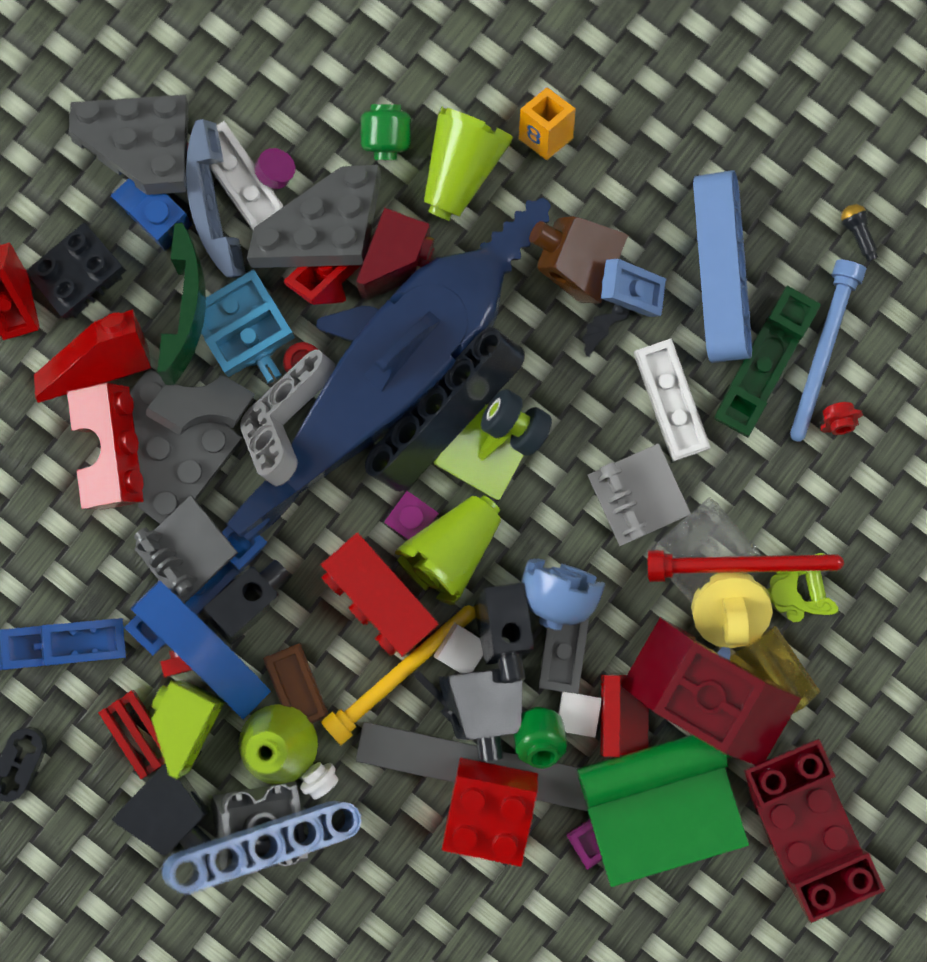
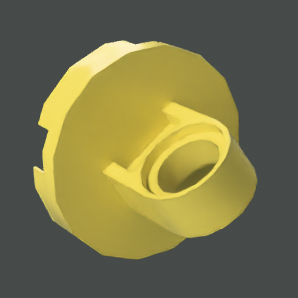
[691,572,773,648]

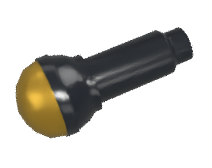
[841,204,878,262]

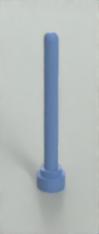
[790,259,866,442]

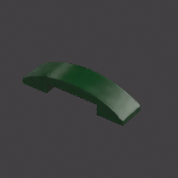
[157,223,206,385]
[713,285,821,438]

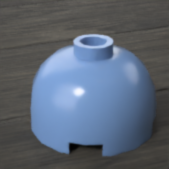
[522,559,605,630]

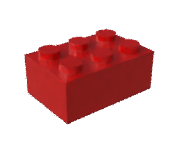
[321,532,439,657]

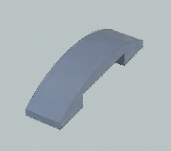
[186,119,246,278]

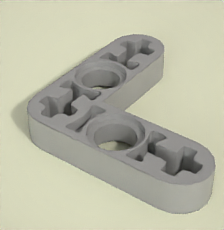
[240,350,335,486]

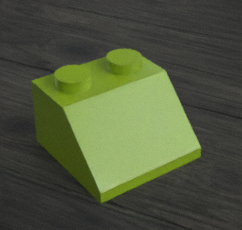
[151,680,225,779]

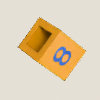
[519,87,576,160]

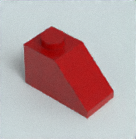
[0,242,40,340]

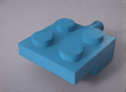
[201,269,295,384]

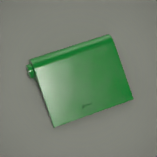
[577,735,749,887]

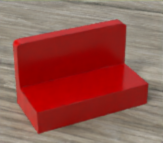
[600,674,649,757]

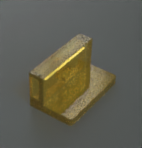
[730,626,821,713]

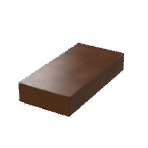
[263,643,329,724]

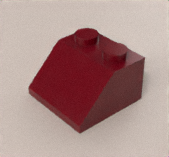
[356,208,435,301]

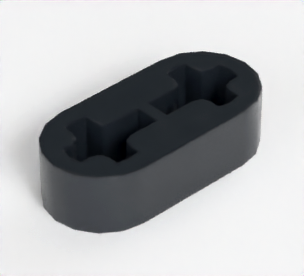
[0,727,47,802]

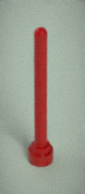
[648,550,844,582]

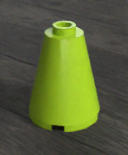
[424,107,513,221]
[395,495,501,605]
[239,704,318,784]

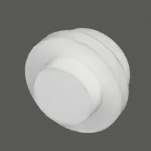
[300,762,339,799]

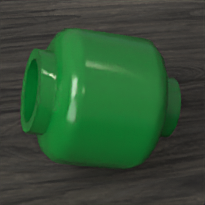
[361,104,411,160]
[513,707,567,768]

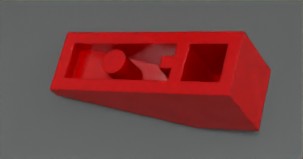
[34,309,151,403]

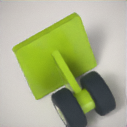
[434,389,552,500]

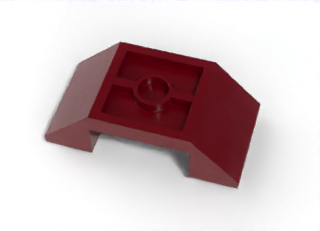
[621,617,802,765]
[744,739,885,923]

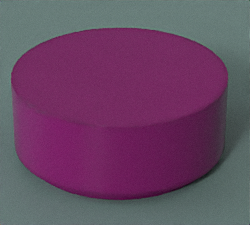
[254,148,295,189]

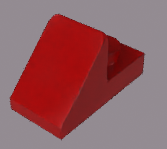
[284,265,361,305]

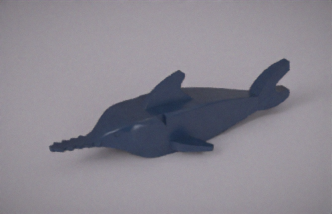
[227,198,551,541]

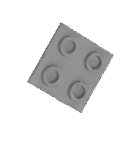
[587,443,691,546]

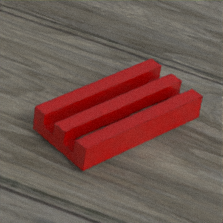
[98,690,165,779]

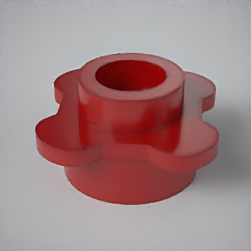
[820,402,863,435]

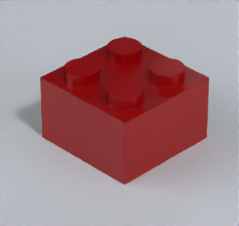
[441,757,538,867]

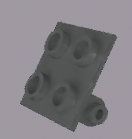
[134,495,238,604]

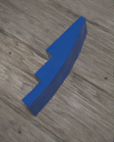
[0,618,126,670]

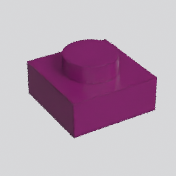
[384,491,439,540]

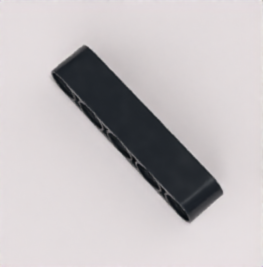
[365,327,525,492]

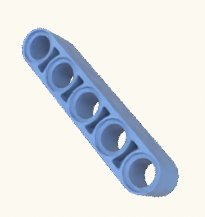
[693,170,752,363]
[162,801,361,894]

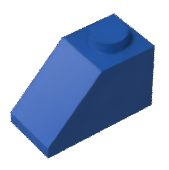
[111,178,193,251]

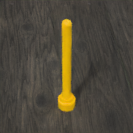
[321,605,476,746]

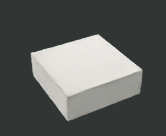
[434,623,483,673]
[558,692,602,738]

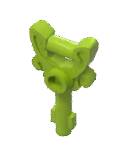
[766,553,839,622]

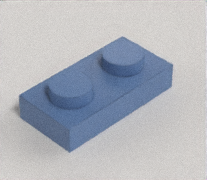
[601,259,666,317]

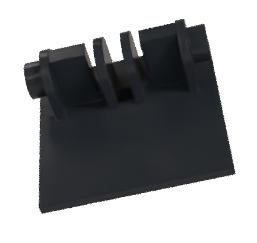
[26,222,126,321]

